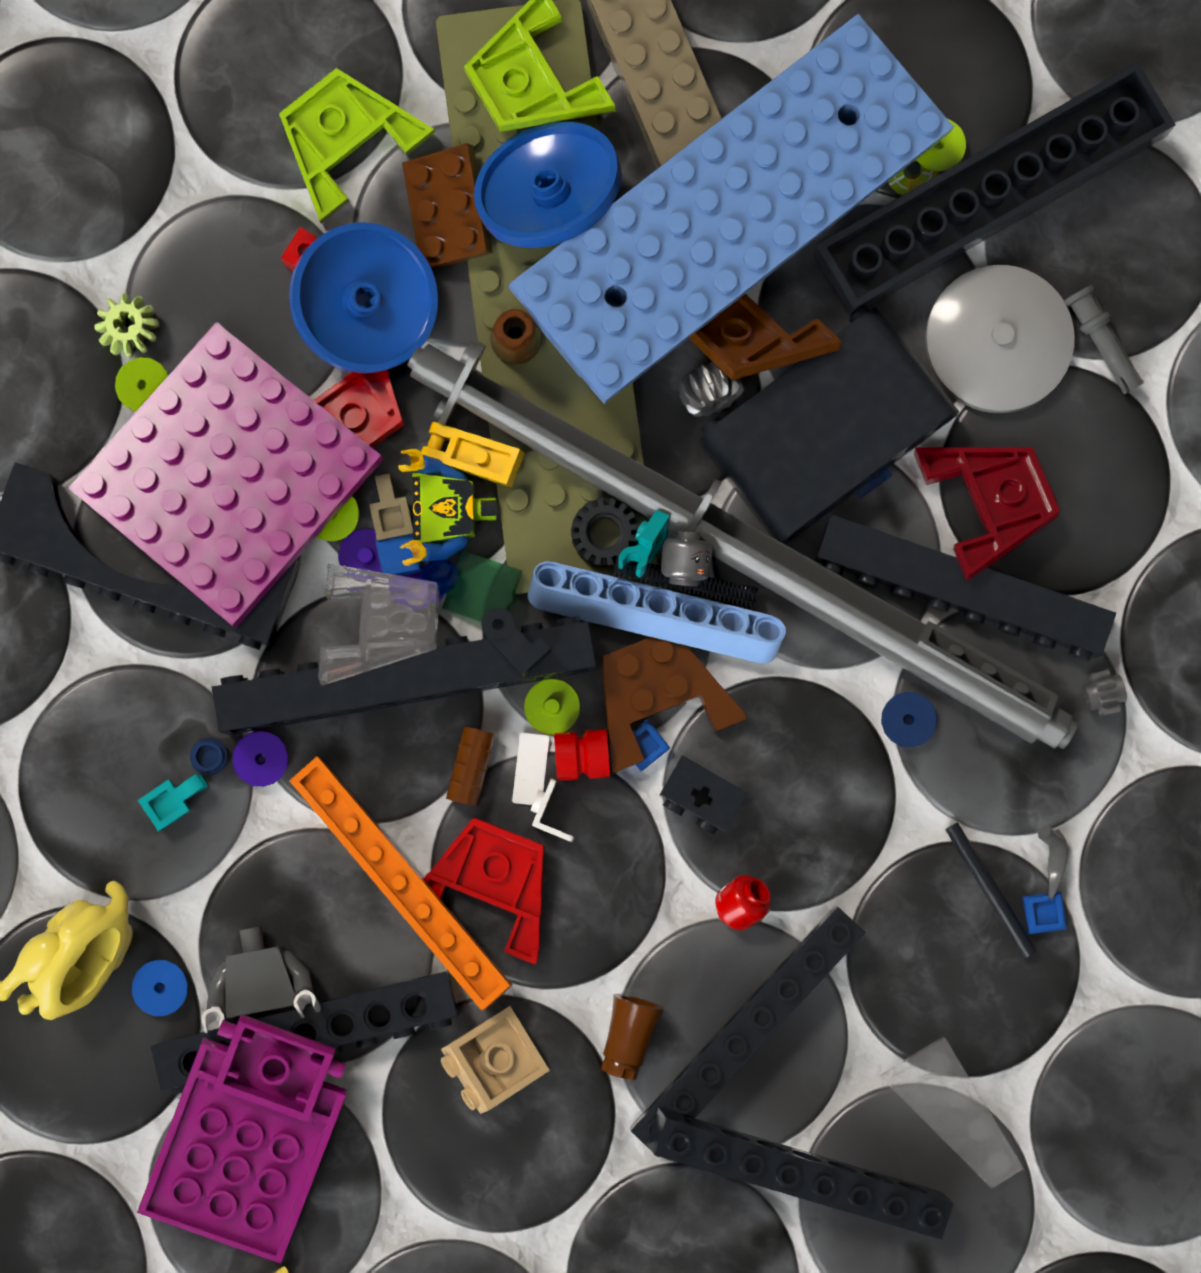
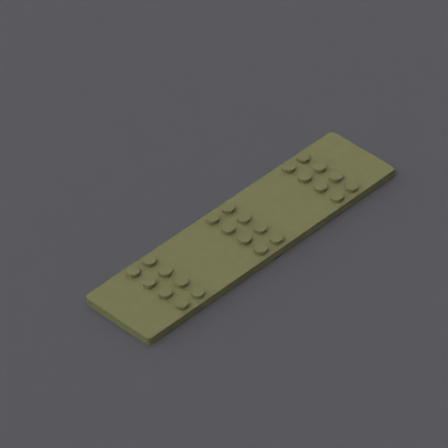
[436,0,657,595]

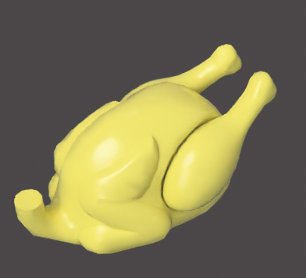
[0,881,133,1020]

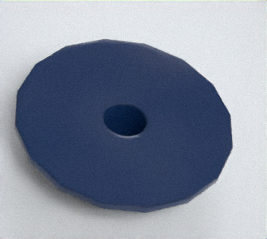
[881,692,937,747]

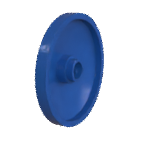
[474,122,622,248]
[289,222,438,374]

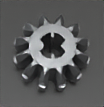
[678,362,744,417]

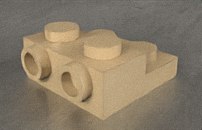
[441,1006,550,1114]

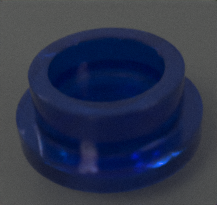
[420,560,458,595]

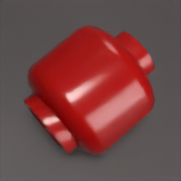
[715,875,771,931]

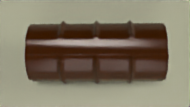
[446,726,495,807]

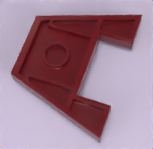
[914,447,1060,582]

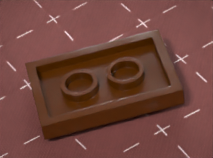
[402,143,493,270]

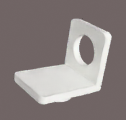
[530,778,574,842]

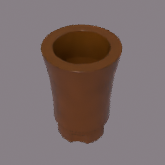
[490,309,542,364]
[601,994,665,1080]

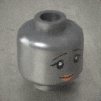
[661,531,712,586]

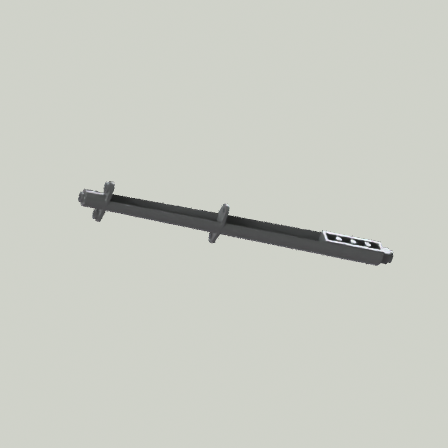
[408,342,1078,749]

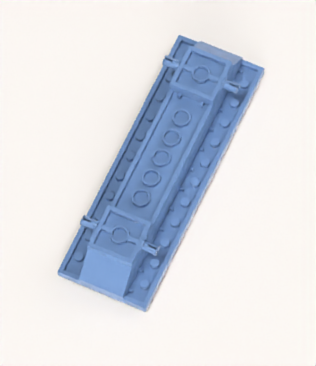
[508,14,954,404]

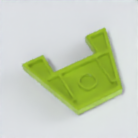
[464,0,615,132]
[279,68,435,224]

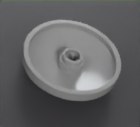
[925,265,1075,413]

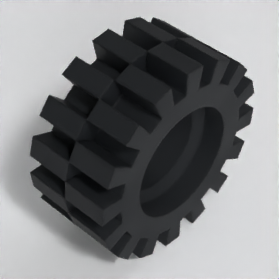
[571,498,639,567]

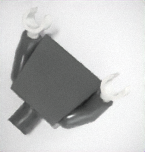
[201,926,321,1033]

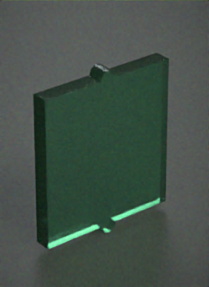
[442,551,523,622]

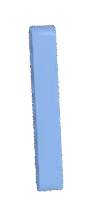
[528,561,786,664]

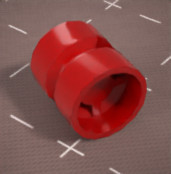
[554,729,610,781]

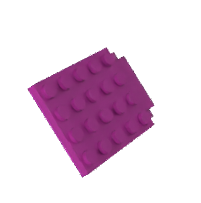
[137,1014,347,1264]

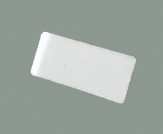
[512,733,549,805]

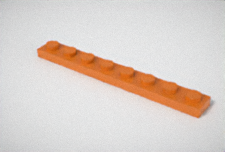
[289,756,513,1011]

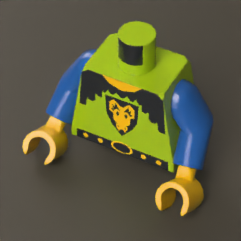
[398,449,497,566]

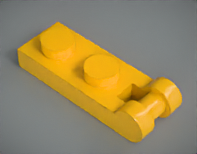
[421,422,525,488]

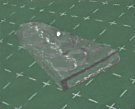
[879,1037,1024,1188]

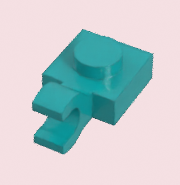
[618,510,670,578]
[137,774,209,832]

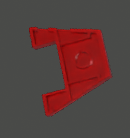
[314,370,405,448]
[423,817,545,965]

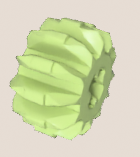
[95,293,159,358]

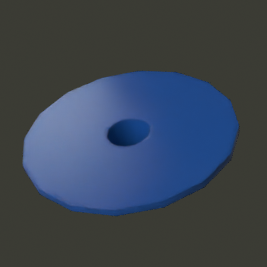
[132,960,188,1016]

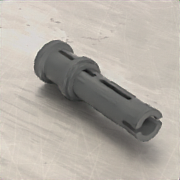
[1064,284,1144,395]

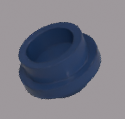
[190,738,228,775]

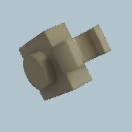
[369,473,413,541]

